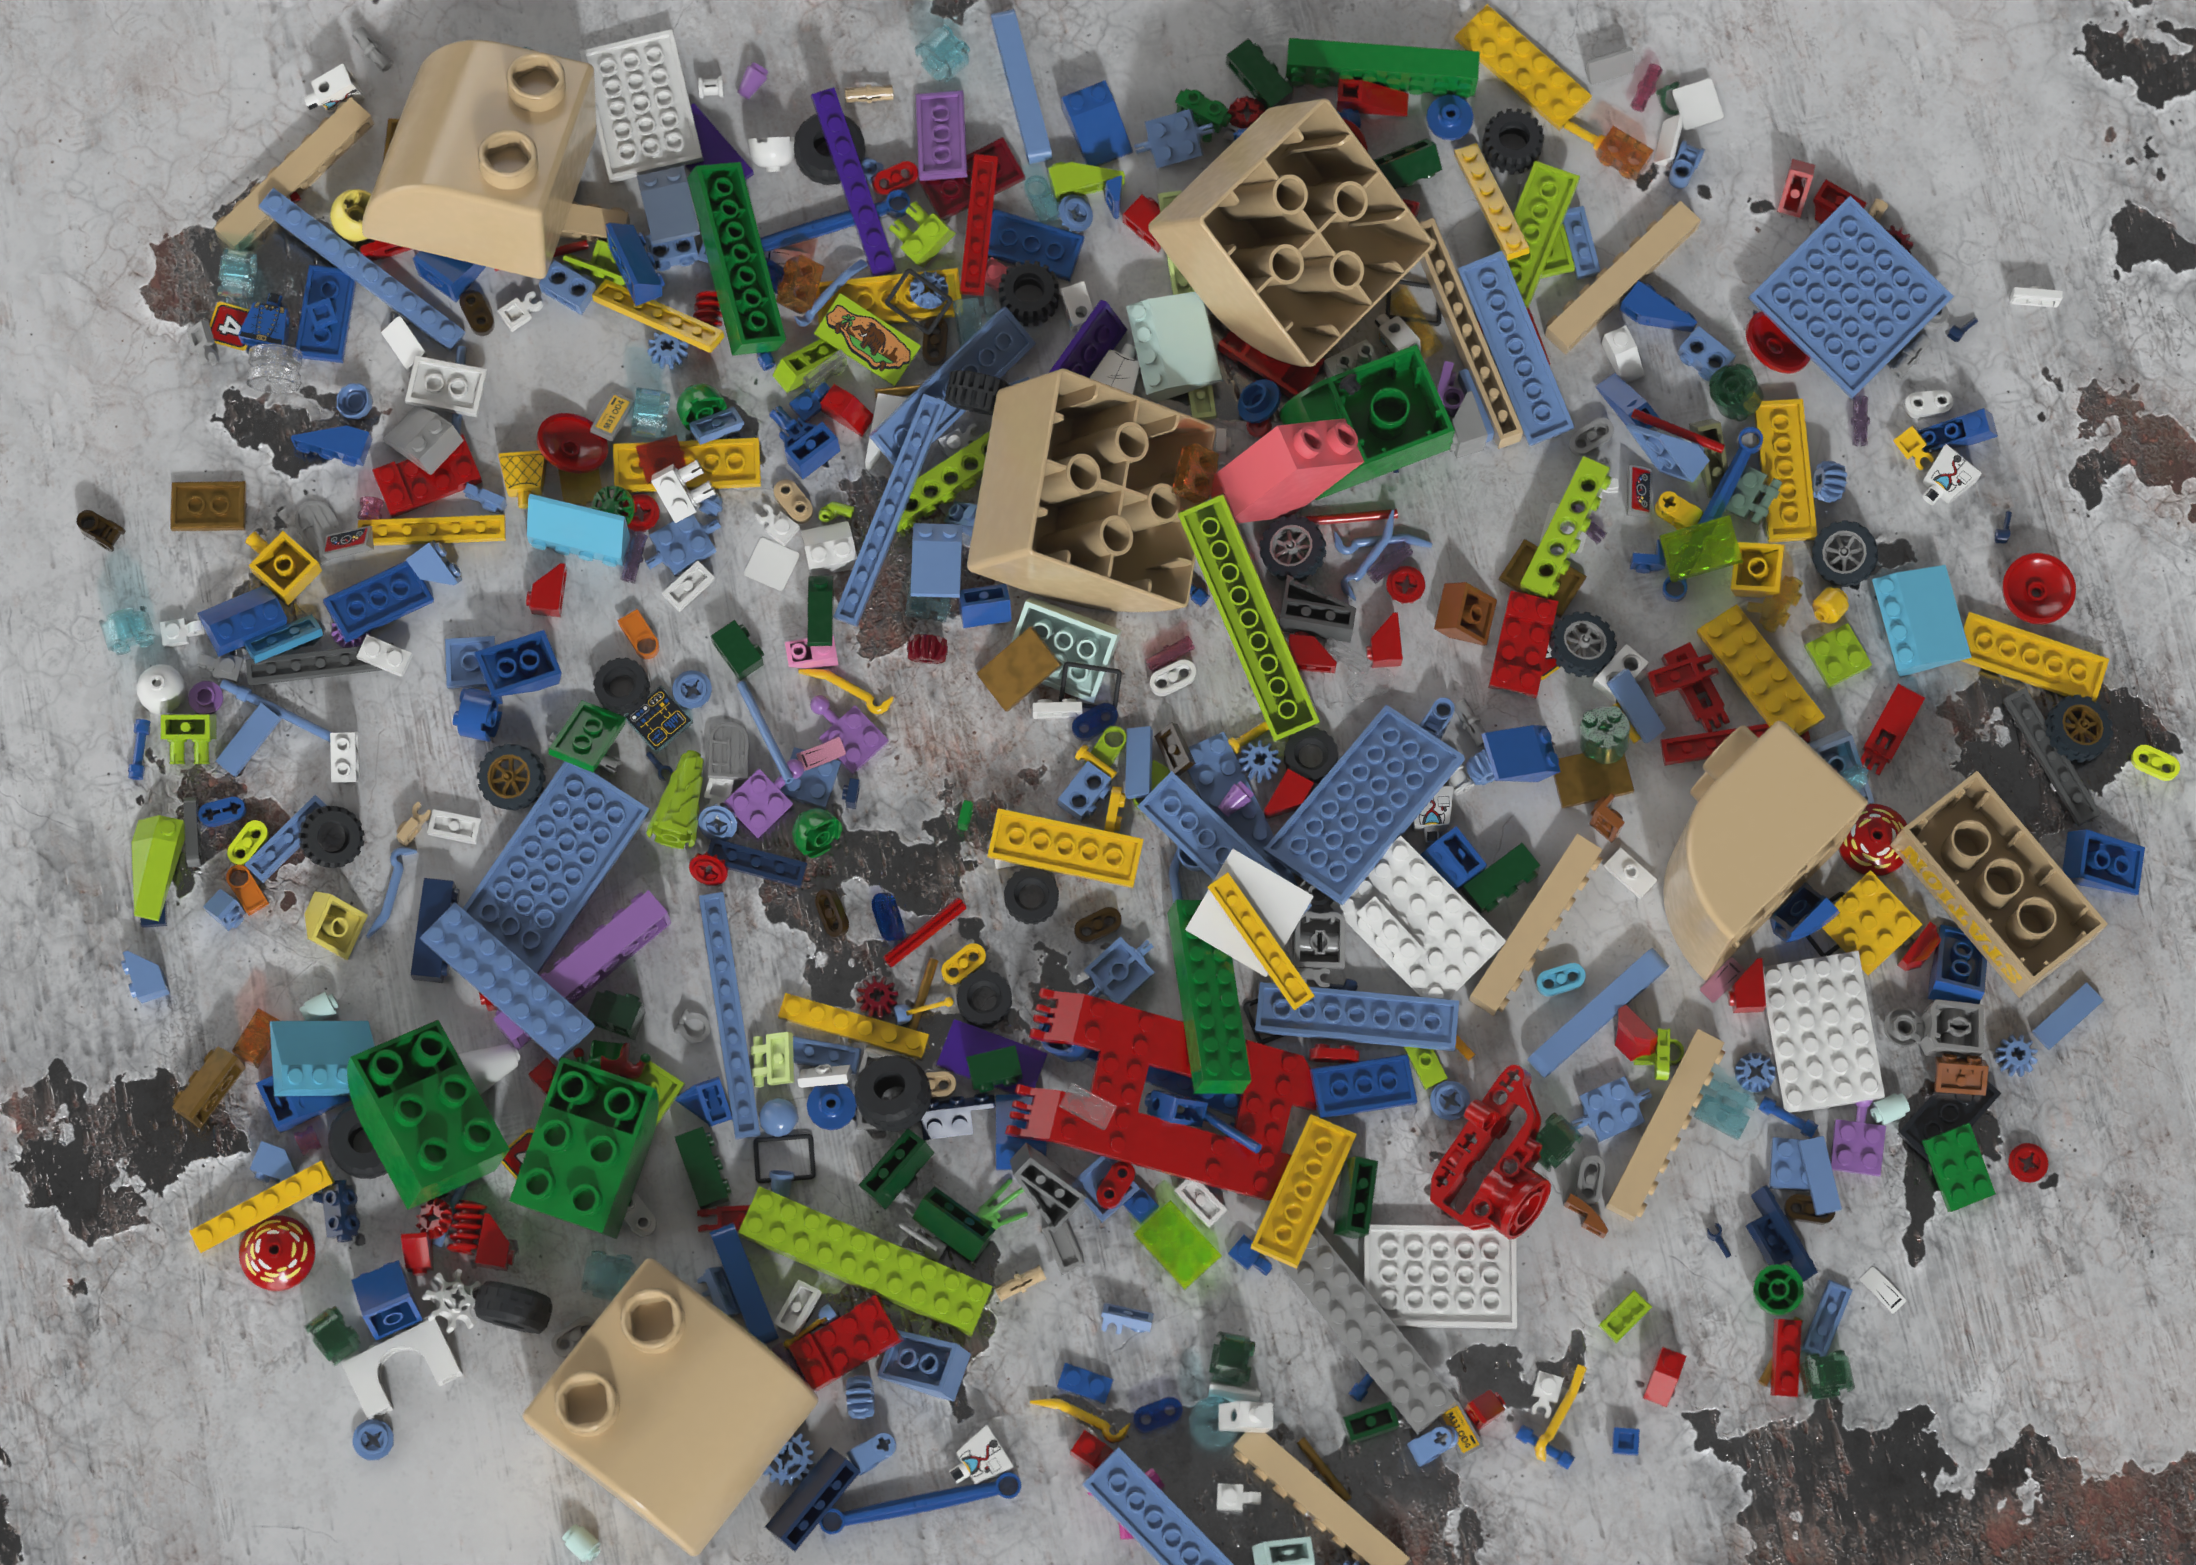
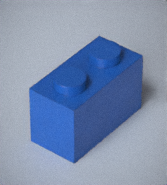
[958,584,1012,628]

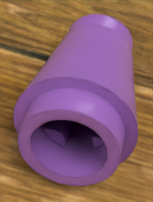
[737,62,769,99]
[1218,781,1254,817]

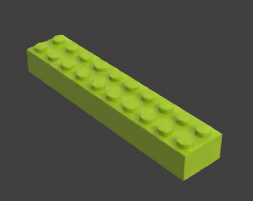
[1178,493,1320,742]
[738,1186,993,1337]

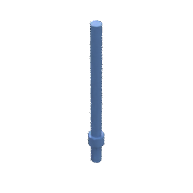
[220,679,332,742]

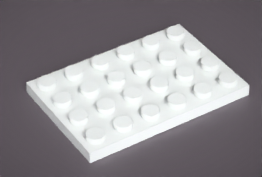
[580,29,703,183]
[1330,835,1507,1000]
[1763,951,1885,1114]
[1364,1225,1517,1329]

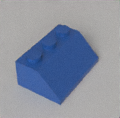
[606,223,665,306]
[197,585,287,657]

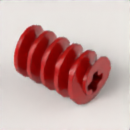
[693,291,723,345]
[446,1200,487,1255]

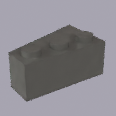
[1279,575,1356,643]
[1010,1143,1087,1233]

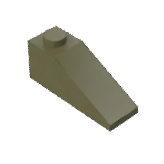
[1689,419,1728,498]

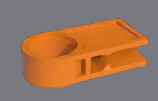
[617,609,659,659]
[226,865,269,916]

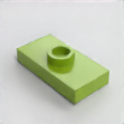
[1403,1047,1448,1090]
[1598,1289,1652,1344]

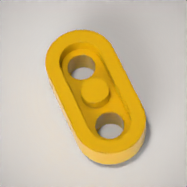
[1104,786,1126,833]
[941,943,986,985]

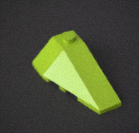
[131,815,185,921]

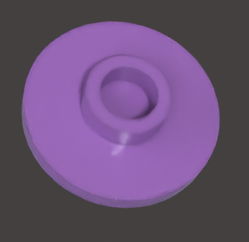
[188,681,223,715]

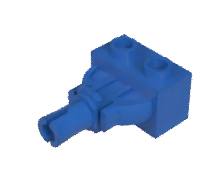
[769,406,841,479]

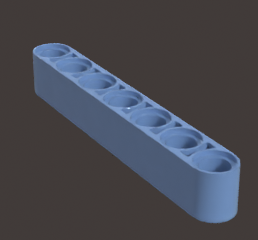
[991,9,1052,165]
[1527,948,1669,1078]

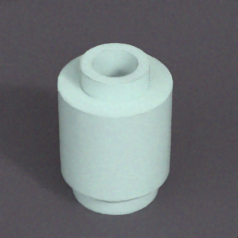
[299,992,339,1021]
[1870,1093,1910,1126]
[562,1524,601,1562]

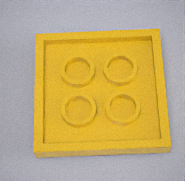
[1822,870,1923,976]

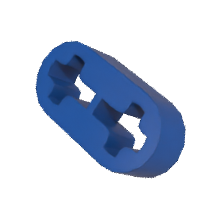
[198,797,246,827]

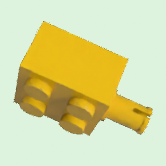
[245,531,322,605]

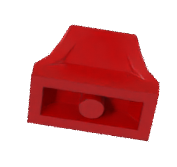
[1813,179,1867,224]
[1897,922,1941,971]
[1615,1005,1658,1061]

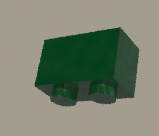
[710,620,764,681]
[966,1045,1022,1092]
[1341,1401,1399,1445]

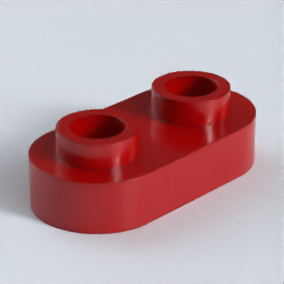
[872,161,918,195]
[1309,1044,1360,1064]
[1096,1161,1135,1209]

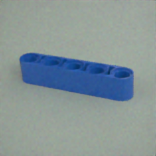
[710,1223,779,1344]

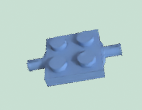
[1134,109,1215,168]
[645,514,721,577]
[1084,936,1155,1004]
[1570,1076,1652,1143]

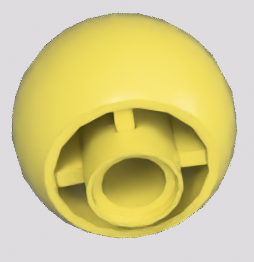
[330,189,371,242]

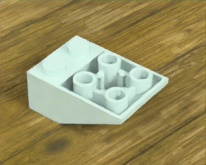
[1252,1536,1315,1565]

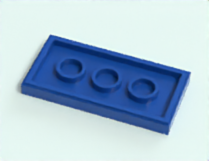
[988,208,1085,282]
[294,265,356,363]
[323,561,434,643]
[1310,1054,1418,1119]

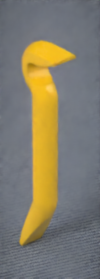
[798,669,894,715]
[1535,1364,1587,1462]
[1030,1398,1131,1443]

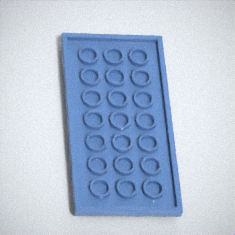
[1264,705,1465,906]
[462,761,651,974]

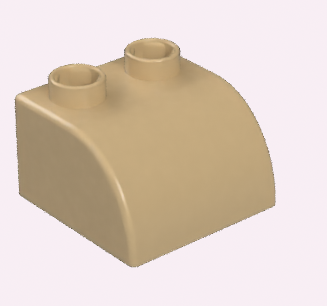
[362,40,596,279]
[1148,99,1433,367]
[967,369,1216,612]
[1663,721,1868,980]
[523,1258,819,1556]

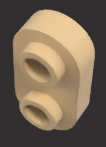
[774,479,813,524]
[925,1071,956,1099]

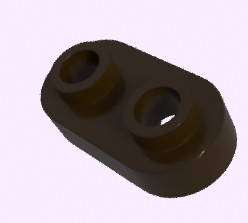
[459,290,495,336]
[922,317,948,366]
[815,889,849,937]
[1074,907,1122,944]
[1784,1194,1836,1225]

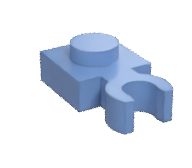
[463,483,507,513]

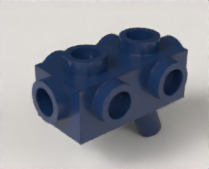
[313,1180,360,1243]

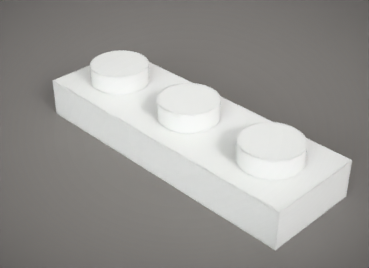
[1357,896,1426,968]

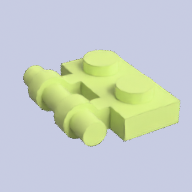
[751,1032,794,1087]

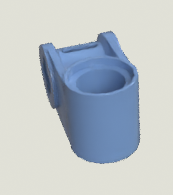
[1668,140,1705,189]
[1419,697,1455,740]
[1407,1425,1459,1467]
[846,1433,896,1476]

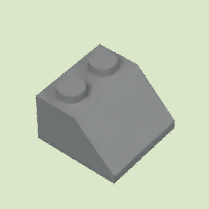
[1449,391,1488,459]

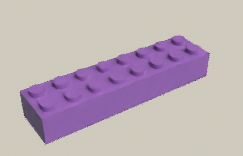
[493,890,671,1050]

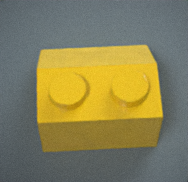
[1730,542,1785,598]

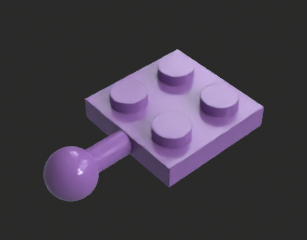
[810,695,889,775]
[723,759,804,838]
[1830,1100,1886,1177]

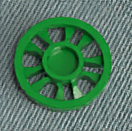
[590,486,635,526]

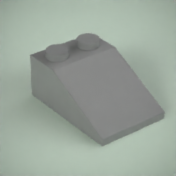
[383,406,464,475]

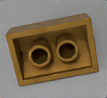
[172,1046,246,1129]

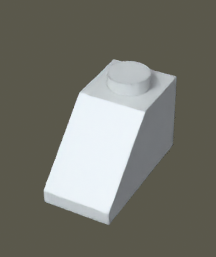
[1601,325,1644,384]

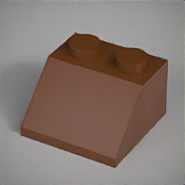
[1434,582,1497,646]

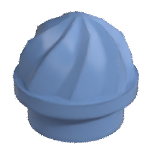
[699,493,723,517]

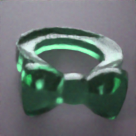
[1656,81,1680,116]

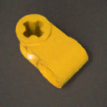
[1654,491,1703,535]

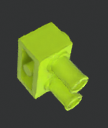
[889,201,956,268]
[161,715,217,764]

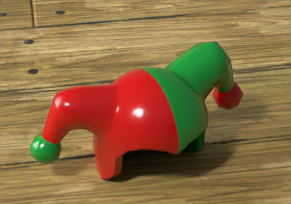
[573,1040,651,1079]

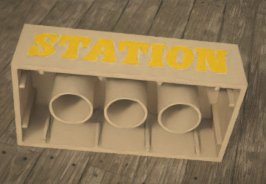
[1890,771,2108,998]

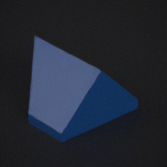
[675,1077,732,1127]

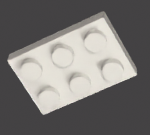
[405,356,488,417]

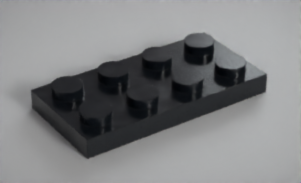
[1897,1081,2001,1163]

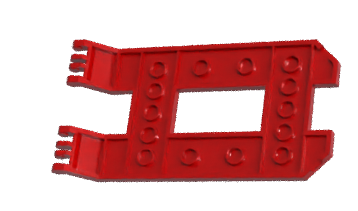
[1005,988,1317,1202]

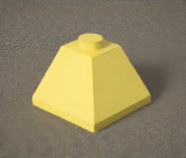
[304,891,368,960]

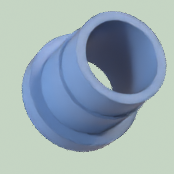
[769,1170,795,1197]

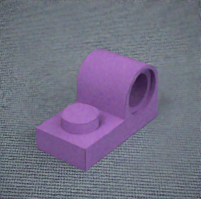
[1437,361,1464,417]

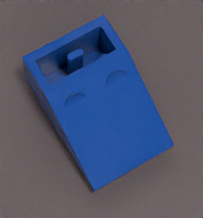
[1420,826,1487,891]
[256,1075,349,1134]

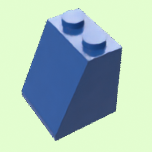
[413,251,486,303]
[351,1260,423,1340]

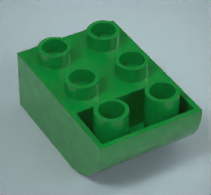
[1279,344,1455,500]
[347,1020,510,1210]
[509,1057,659,1239]

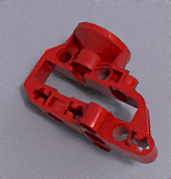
[1430,1065,1551,1239]

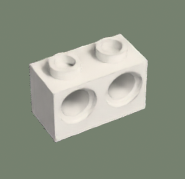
[1592,644,1649,704]
[330,732,360,783]

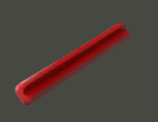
[883,898,966,967]

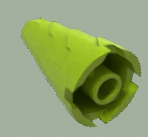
[646,750,704,849]

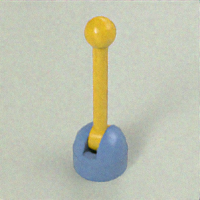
[893,997,954,1026]
[784,1303,839,1349]

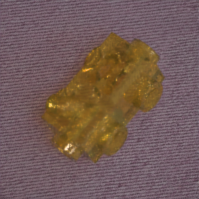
[1747,575,1803,633]

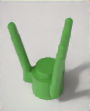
[975,1178,1028,1230]

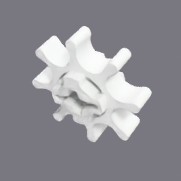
[422,1269,481,1333]

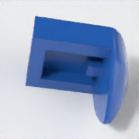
[1630,539,1666,573]

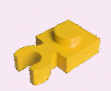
[1893,425,1935,470]

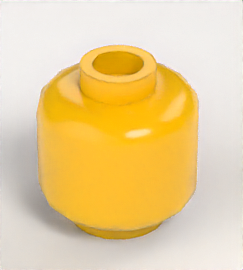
[1812,587,1849,624]

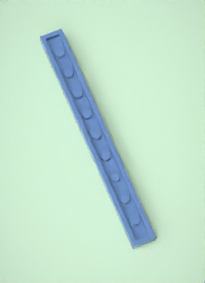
[258,188,465,352]
[833,394,947,627]
[699,892,761,1140]

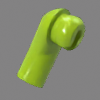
[818,501,855,522]

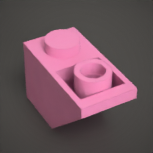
[785,636,838,669]

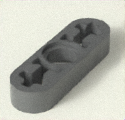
[184,797,202,868]

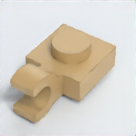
[396,802,432,847]

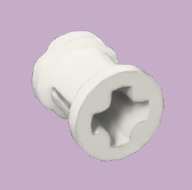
[698,76,724,99]
[1449,764,1475,796]

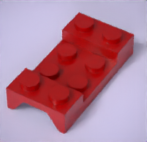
[1218,331,1325,399]
[372,434,483,518]
[1488,591,1559,699]
[788,1295,904,1391]

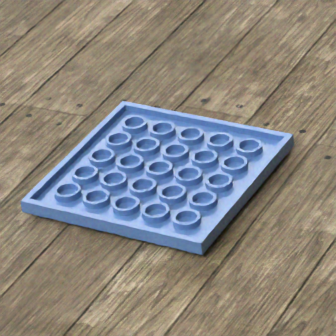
[1748,196,1954,399]

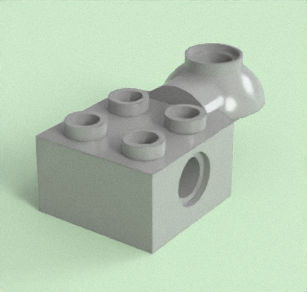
[1292,880,1345,970]
[1884,999,1984,1059]

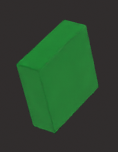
[958,800,974,831]

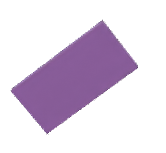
[916,90,967,181]

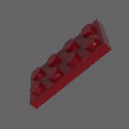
[918,137,1025,221]

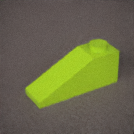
[1048,162,1125,202]
[772,339,844,393]

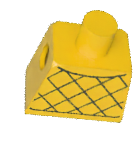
[498,450,547,509]

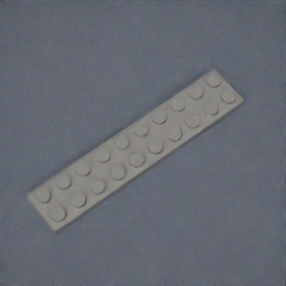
[1277,1228,1457,1434]

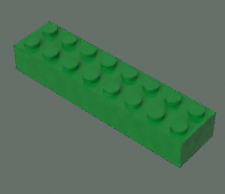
[1285,38,1480,99]
[687,162,786,356]
[1167,900,1251,1094]

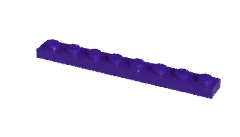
[811,87,897,277]

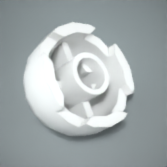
[748,137,795,172]
[136,664,187,715]

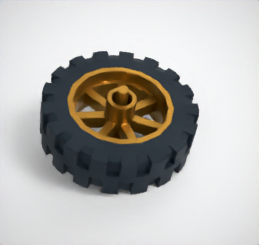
[2045,695,2113,762]
[477,744,546,811]

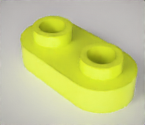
[2131,745,2180,781]
[227,820,269,866]

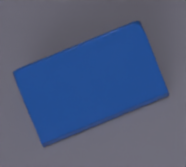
[1105,175,1122,220]

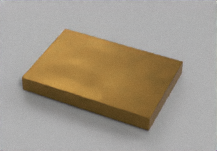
[170,481,246,531]
[1499,539,1587,618]
[976,627,1062,712]
[1553,744,1634,809]

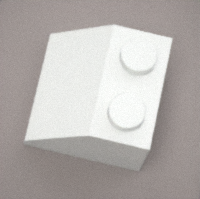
[801,521,857,576]

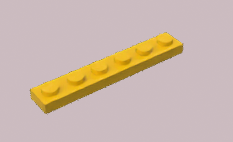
[1454,143,1530,261]
[592,279,725,353]
[358,515,506,546]
[1207,872,1315,1010]
[778,993,929,1060]
[189,1160,335,1253]

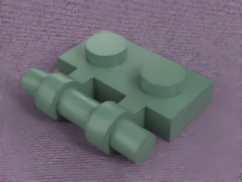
[1725,465,1782,525]

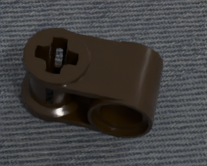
[76,510,126,552]

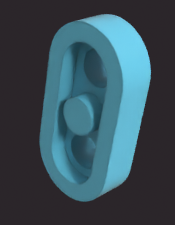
[1536,963,1586,997]

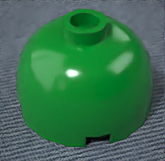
[676,383,727,431]
[792,808,842,858]
[1753,1264,1804,1316]

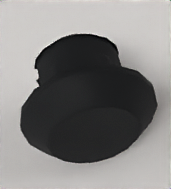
[1339,374,1361,395]

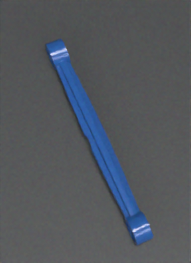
[760,190,911,252]
[1662,427,1763,602]
[819,1473,1021,1535]

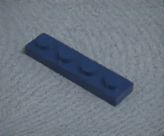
[708,838,808,888]

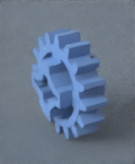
[763,1434,814,1486]

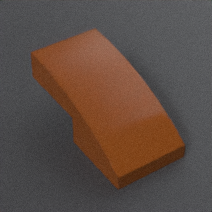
[1564,1193,1609,1239]

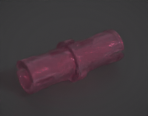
[1630,64,1663,112]
[1145,635,1195,673]

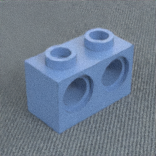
[644,235,699,271]
[539,260,596,315]
[1677,326,1736,384]
[1058,761,1112,822]

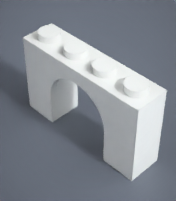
[342,1316,463,1420]

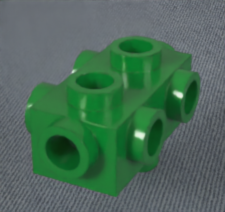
[1175,88,1232,143]

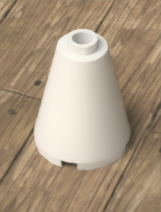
[457,1044,520,1095]

